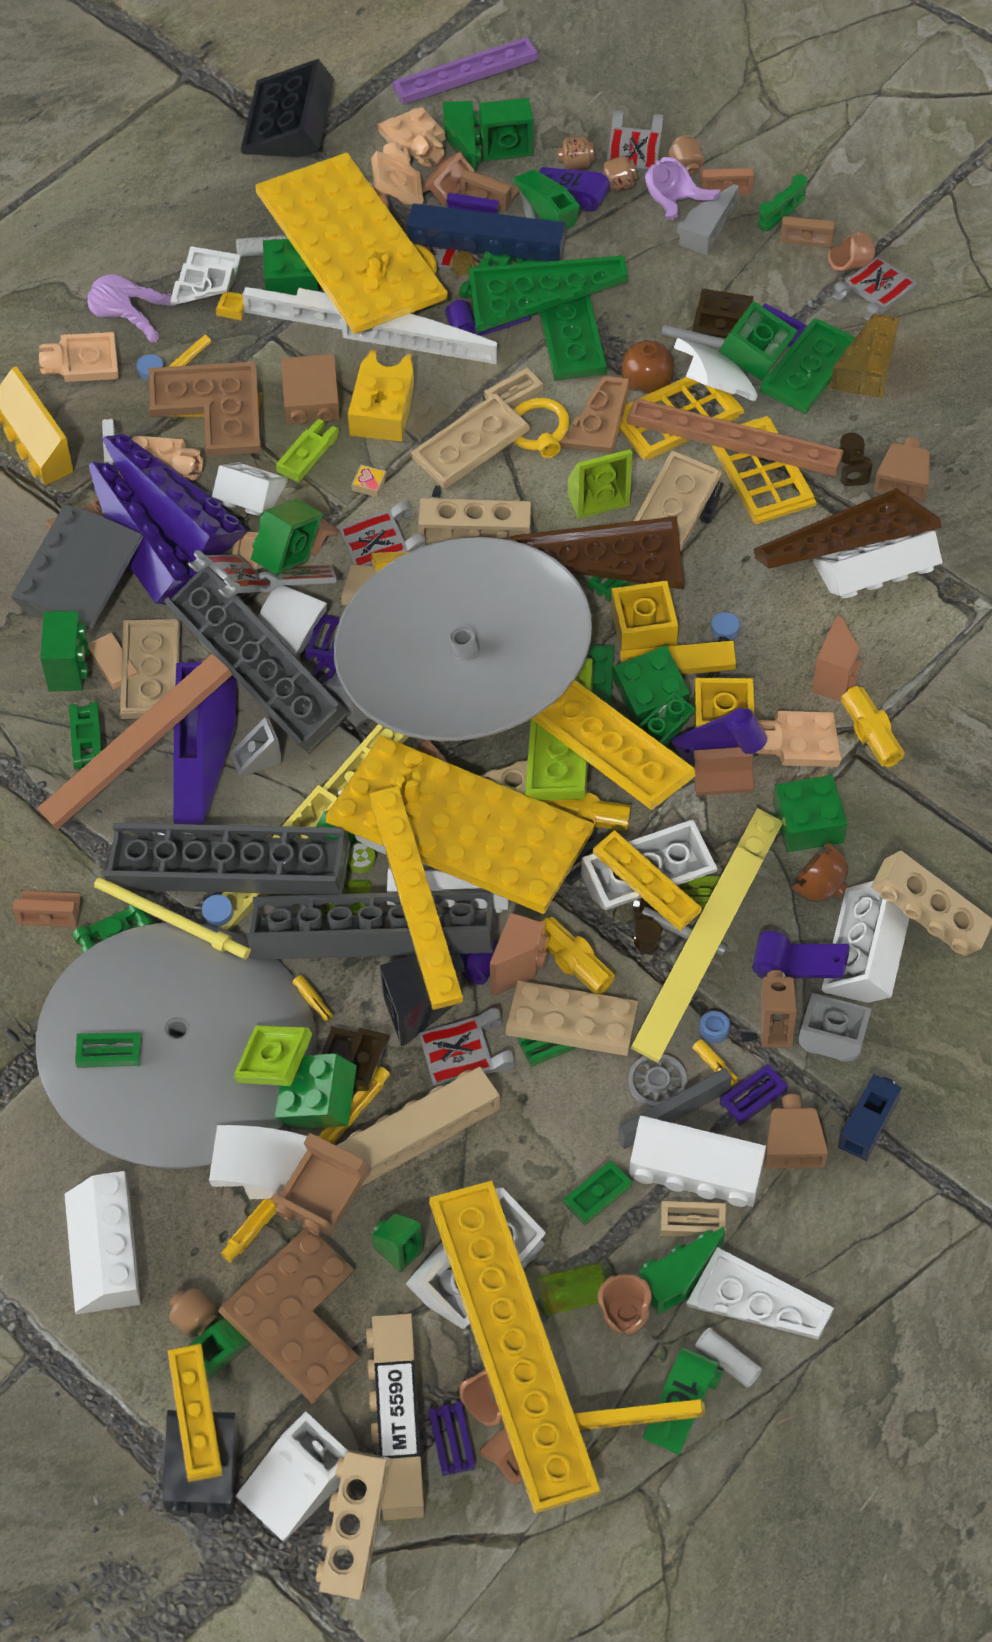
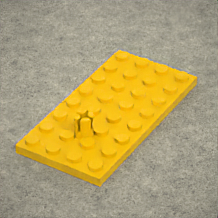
[256,152,448,334]
[326,735,595,914]

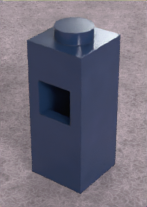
[838,1074,902,1161]

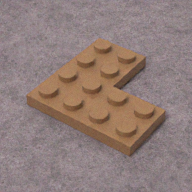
[149,362,261,456]
[218,1229,359,1404]

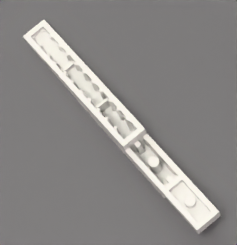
[243,287,497,364]

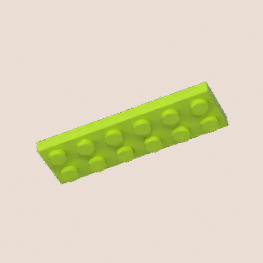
[525,658,594,800]

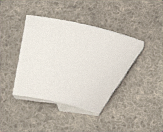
[170,246,242,305]
[674,338,757,401]
[258,585,327,660]
[209,1125,307,1199]

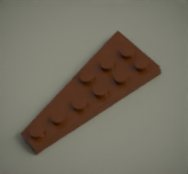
[753,488,942,569]
[511,516,684,589]

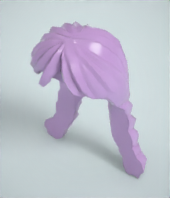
[645,157,720,221]
[87,275,173,343]

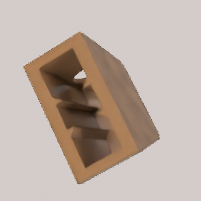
[874,437,930,502]
[760,970,796,1048]
[764,1094,828,1168]

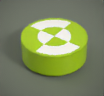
[347,843,376,874]

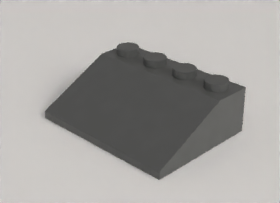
[11,505,143,630]

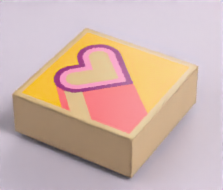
[352,465,387,497]

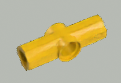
[841,685,905,768]
[541,793,631,831]
[541,917,615,995]

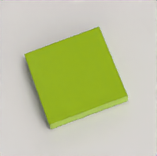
[233,1025,313,1086]

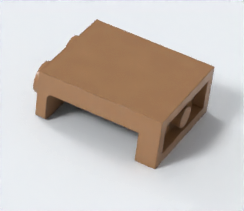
[281,354,340,424]
[270,1133,370,1237]

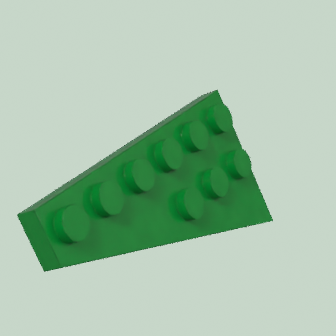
[468,255,628,333]

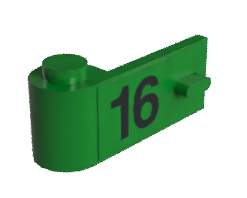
[642,1347,723,1455]

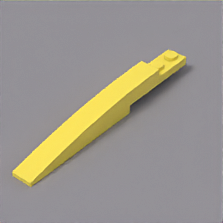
[203,724,409,931]
[631,808,782,1063]

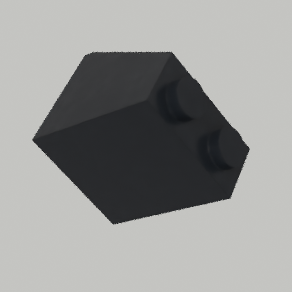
[380,944,465,1046]
[162,1410,241,1518]

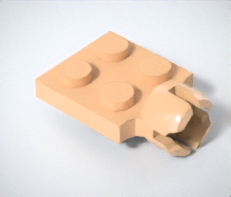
[378,107,446,167]
[371,142,423,205]
[38,332,118,382]
[118,436,203,481]
[755,711,841,767]

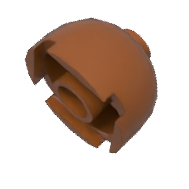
[621,340,675,394]
[791,842,848,903]

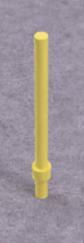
[94,877,251,960]

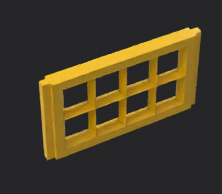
[619,377,744,460]
[711,416,817,525]

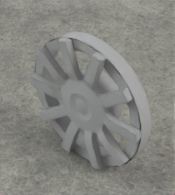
[628,1054,687,1108]

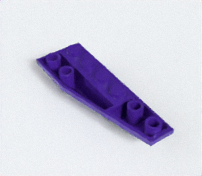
[103,434,247,561]
[89,462,197,605]
[173,662,237,825]

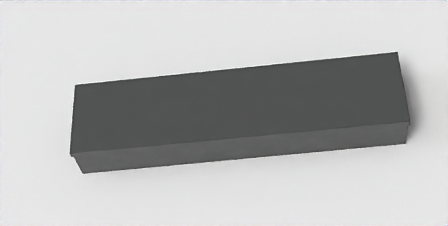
[164,567,350,754]
[104,823,350,895]
[247,890,495,960]

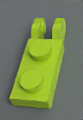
[276,419,340,483]

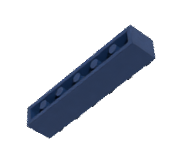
[407,203,565,262]

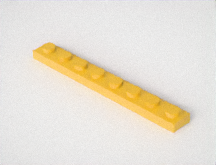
[369,786,463,1010]

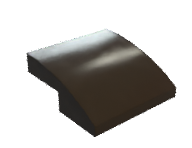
[692,288,754,338]
[321,1027,389,1091]

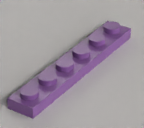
[393,37,538,104]

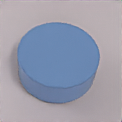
[136,354,164,381]
[711,612,740,640]
[202,895,234,926]
[699,1011,730,1043]

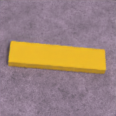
[620,640,736,675]
[593,830,702,931]
[167,1344,223,1482]
[574,1399,705,1431]

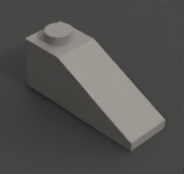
[677,184,739,255]

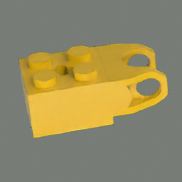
[348,349,414,442]

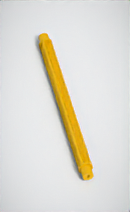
[220,1067,390,1263]

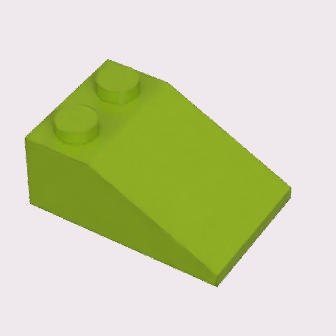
[568,449,633,519]

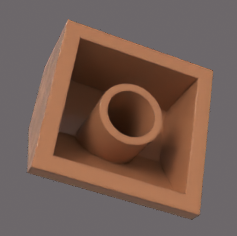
[812,616,862,702]
[490,913,549,995]

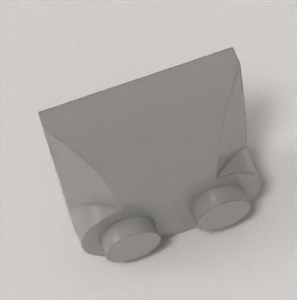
[799,993,872,1062]

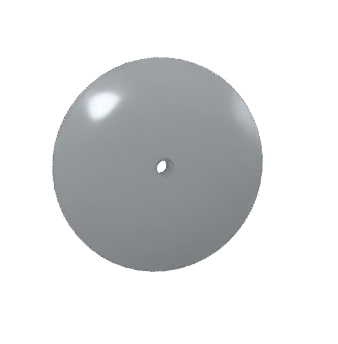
[334,537,592,741]
[36,923,317,1169]

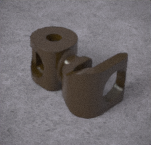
[839,432,873,486]
[633,898,661,954]

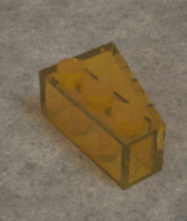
[830,313,900,399]

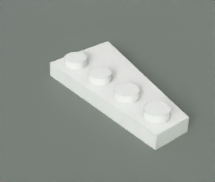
[686,1247,834,1340]

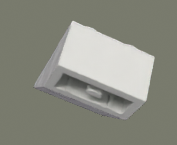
[236,1412,348,1542]

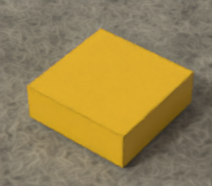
[216,291,245,320]

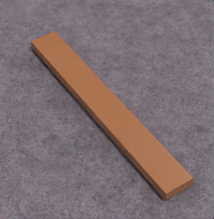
[627,398,844,477]
[37,654,233,830]

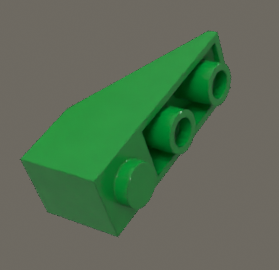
[443,101,481,173]
[512,169,580,230]
[638,692,696,748]
[638,1227,726,1315]
[188,1318,252,1381]

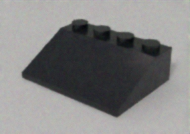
[240,59,334,157]

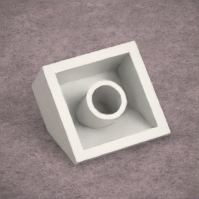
[212,462,288,516]

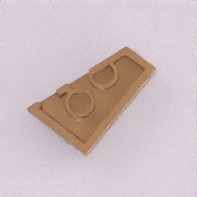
[559,376,631,453]

